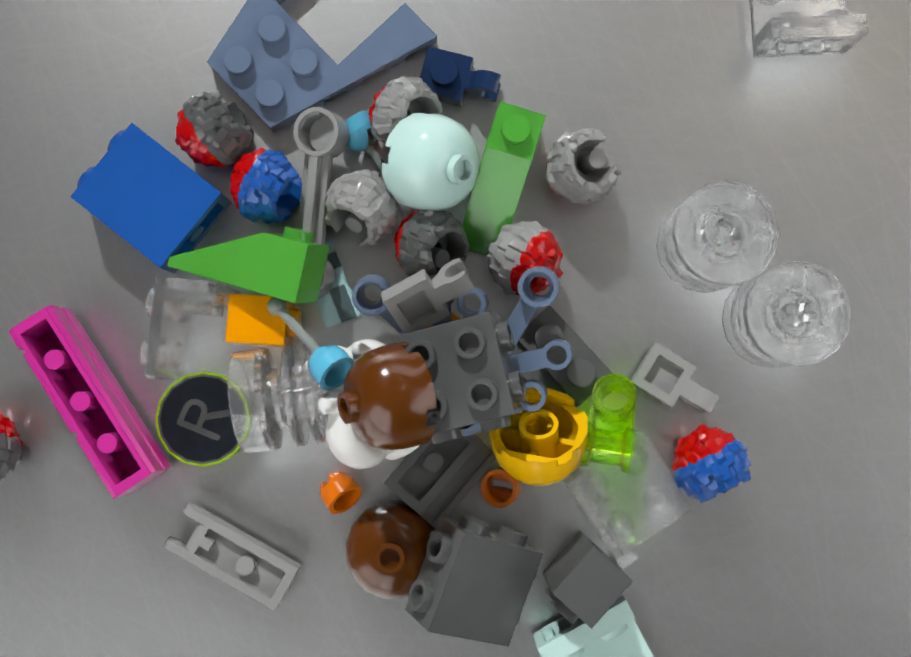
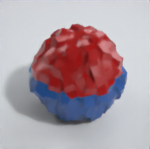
[230,147,302,225]
[671,424,751,503]

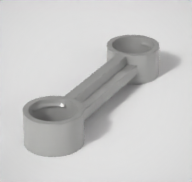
[293,107,349,299]

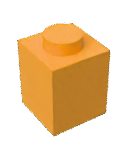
[225,293,302,348]

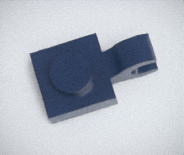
[420,46,501,107]

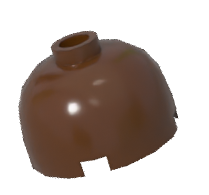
[337,341,437,451]
[346,500,435,599]

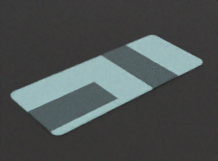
[316,234,360,328]

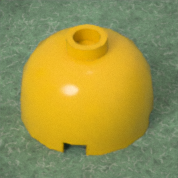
[489,388,588,486]

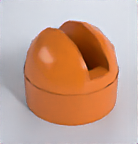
[480,467,521,508]
[320,471,362,514]

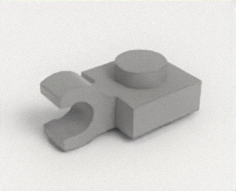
[381,258,474,334]
[629,342,719,413]

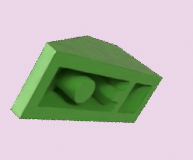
[462,101,546,256]
[167,226,330,303]

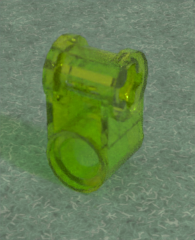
[581,374,637,473]

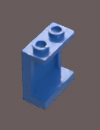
[71,123,233,274]

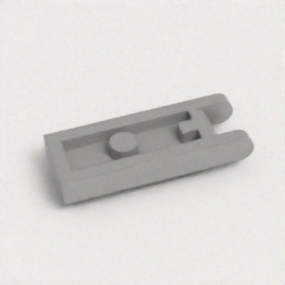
[164,503,302,612]

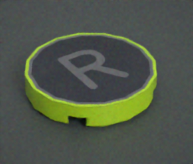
[155,371,254,467]

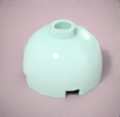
[382,113,480,212]

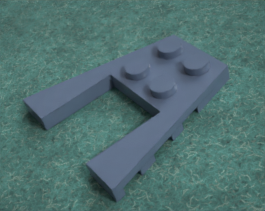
[207,0,437,133]

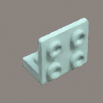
[532,595,654,657]

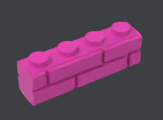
[9,305,172,499]

